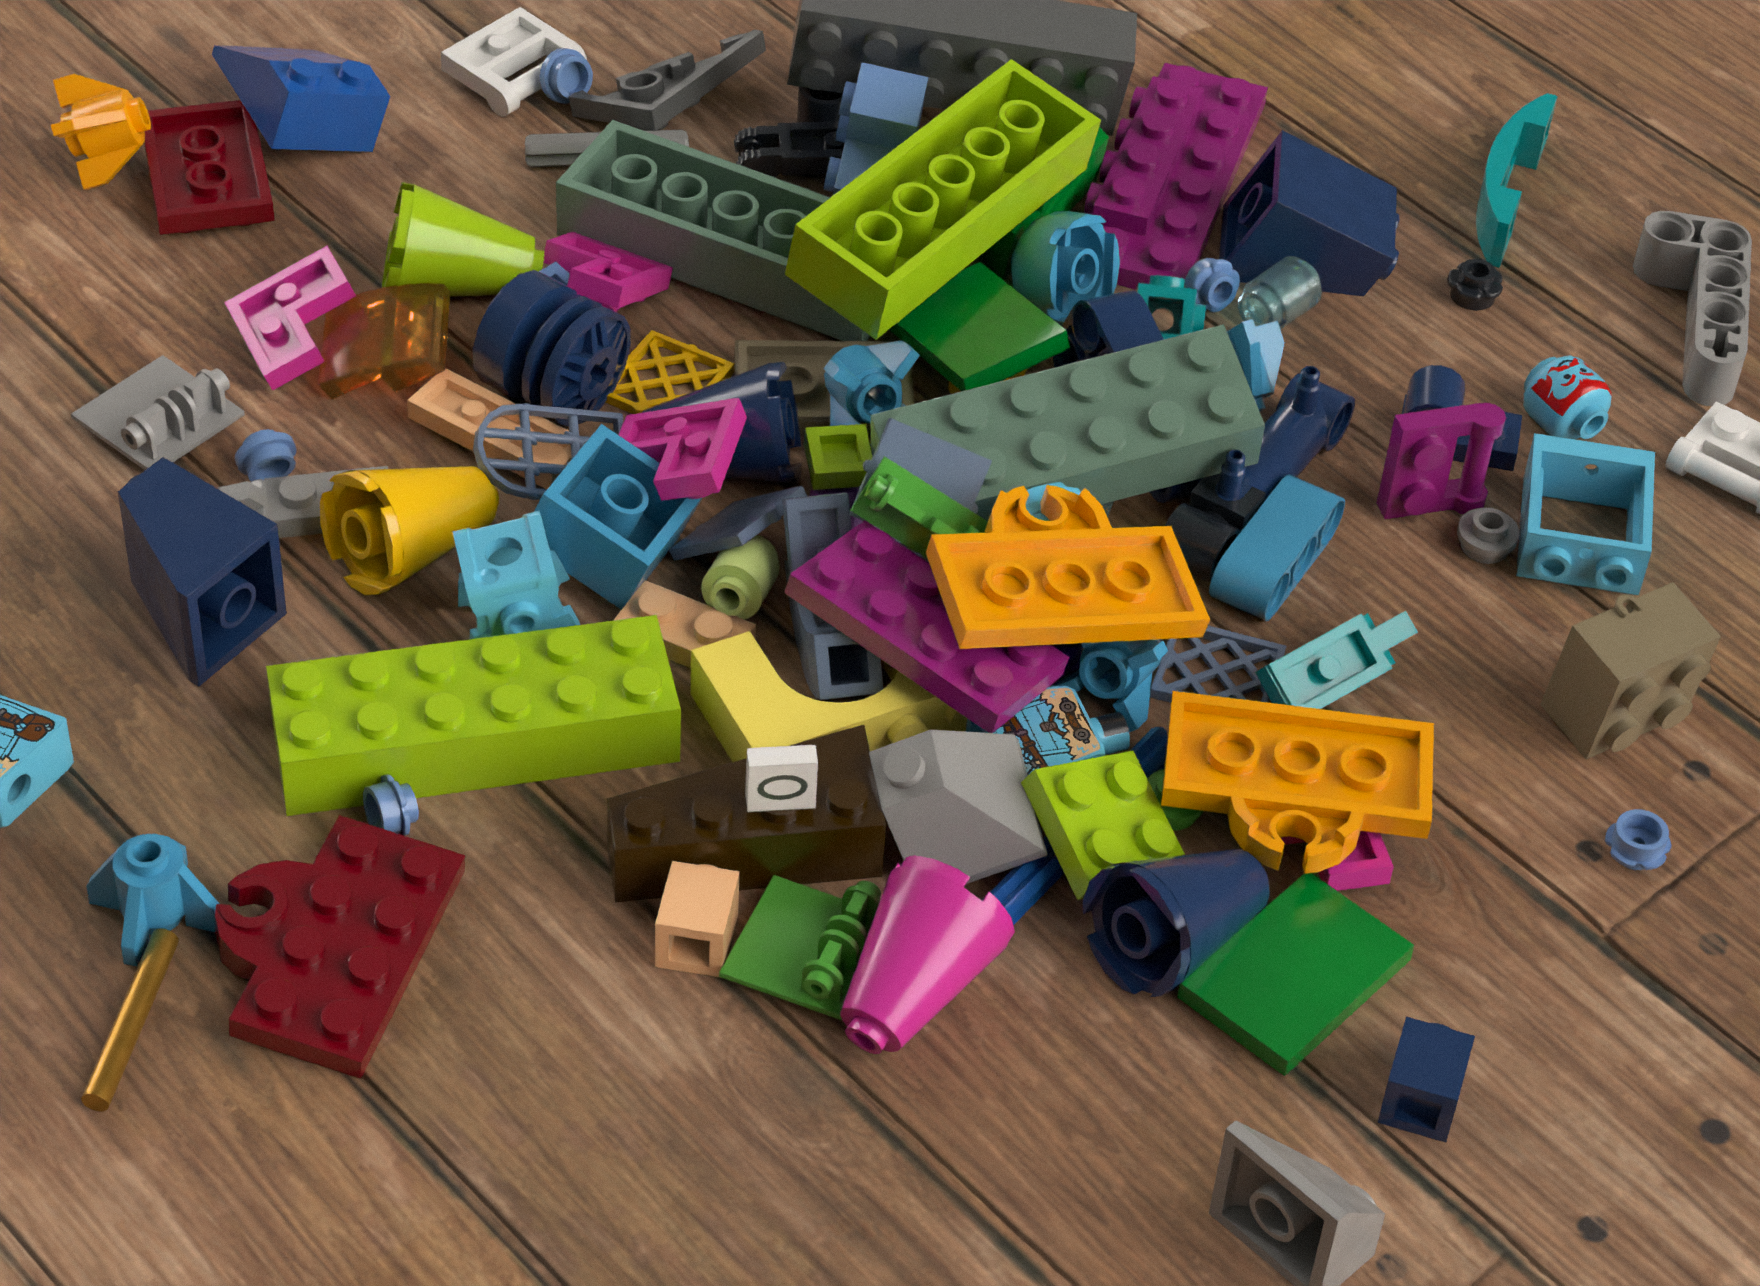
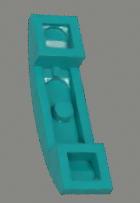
[1476,93,1558,268]

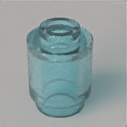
[1238,256,1322,330]

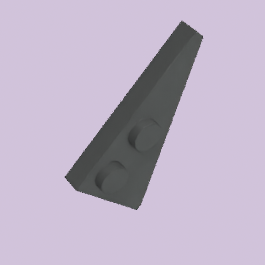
[569,29,766,131]

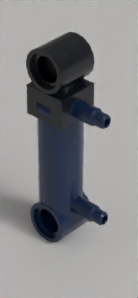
[1165,366,1355,583]

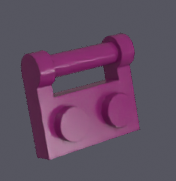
[1376,403,1506,520]

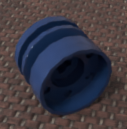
[472,270,631,427]

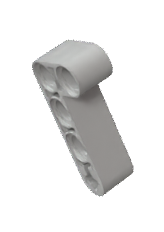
[1633,211,1752,406]

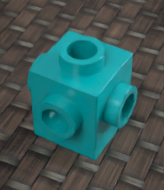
[1136,275,1206,340]

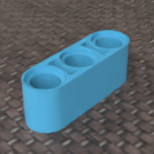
[1209,474,1345,621]

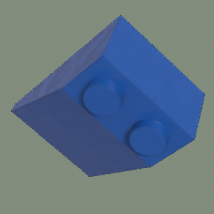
[212,45,390,152]

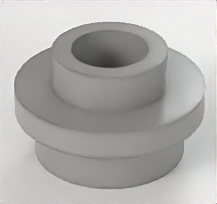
[1457,508,1519,564]

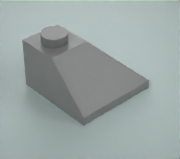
[869,729,1047,884]
[1209,1121,1385,1286]

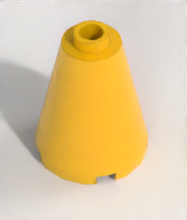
[320,466,499,595]

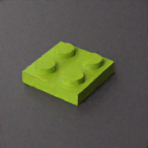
[1021,751,1185,900]

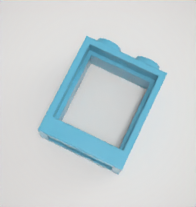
[1516,433,1655,595]

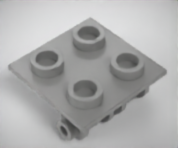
[71,355,245,470]

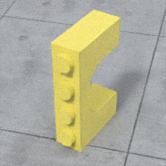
[690,631,967,762]

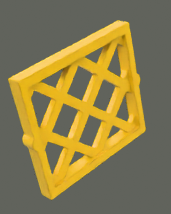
[605,330,735,414]

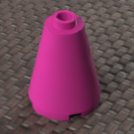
[840,855,1015,1054]

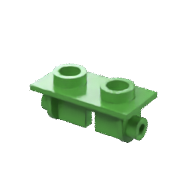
[850,456,988,559]

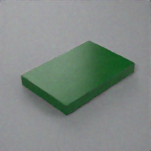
[889,262,1070,392]
[1177,873,1414,1076]

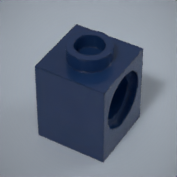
[1377,1016,1475,1143]

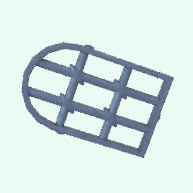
[473,403,623,500]

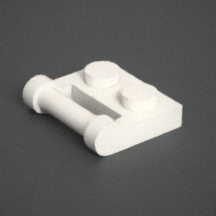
[441,7,587,117]
[1665,401,1760,514]

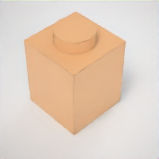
[655,861,740,978]

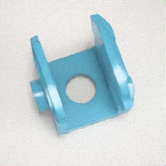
[452,510,580,639]

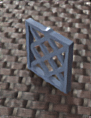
[1150,626,1286,703]

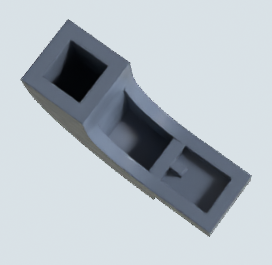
[782,493,883,700]

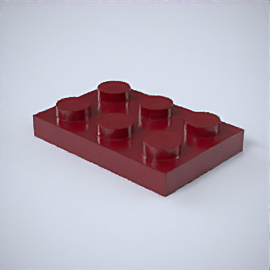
[144,100,275,235]

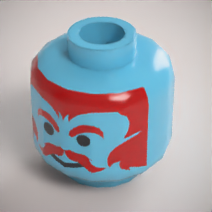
[1523,355,1612,439]

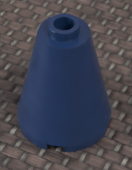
[642,362,802,483]
[1083,849,1269,997]

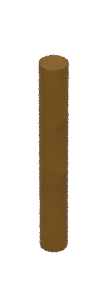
[81,929,179,1112]

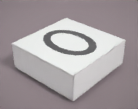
[745,745,818,812]

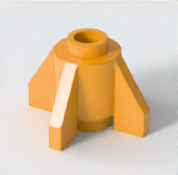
[51,74,151,190]

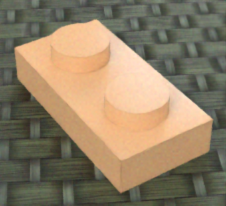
[614,580,756,668]

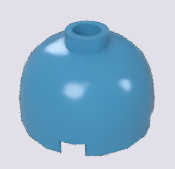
[1011,211,1120,326]

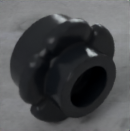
[1447,259,1503,311]

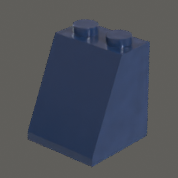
[1219,130,1400,297]
[118,457,287,687]

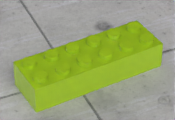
[785,59,1101,340]
[266,615,681,816]

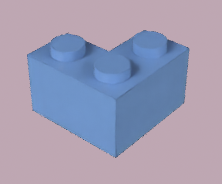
[824,62,928,195]

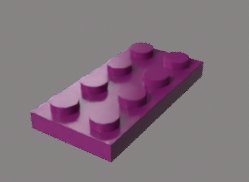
[784,520,1069,733]

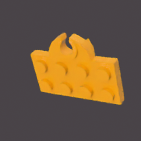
[926,485,1210,649]
[1161,691,1434,874]

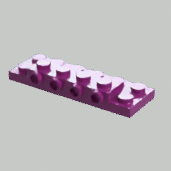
[1084,63,1268,290]

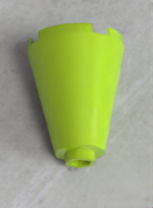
[382,182,544,299]

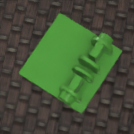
[719,875,882,1021]

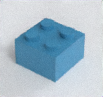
[534,424,702,610]

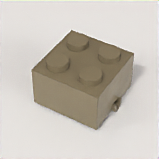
[1540,582,1721,759]

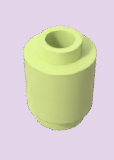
[701,535,779,619]

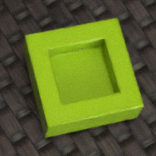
[803,424,873,490]

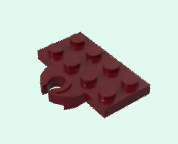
[215,815,466,1079]

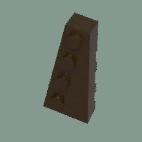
[607,725,886,903]

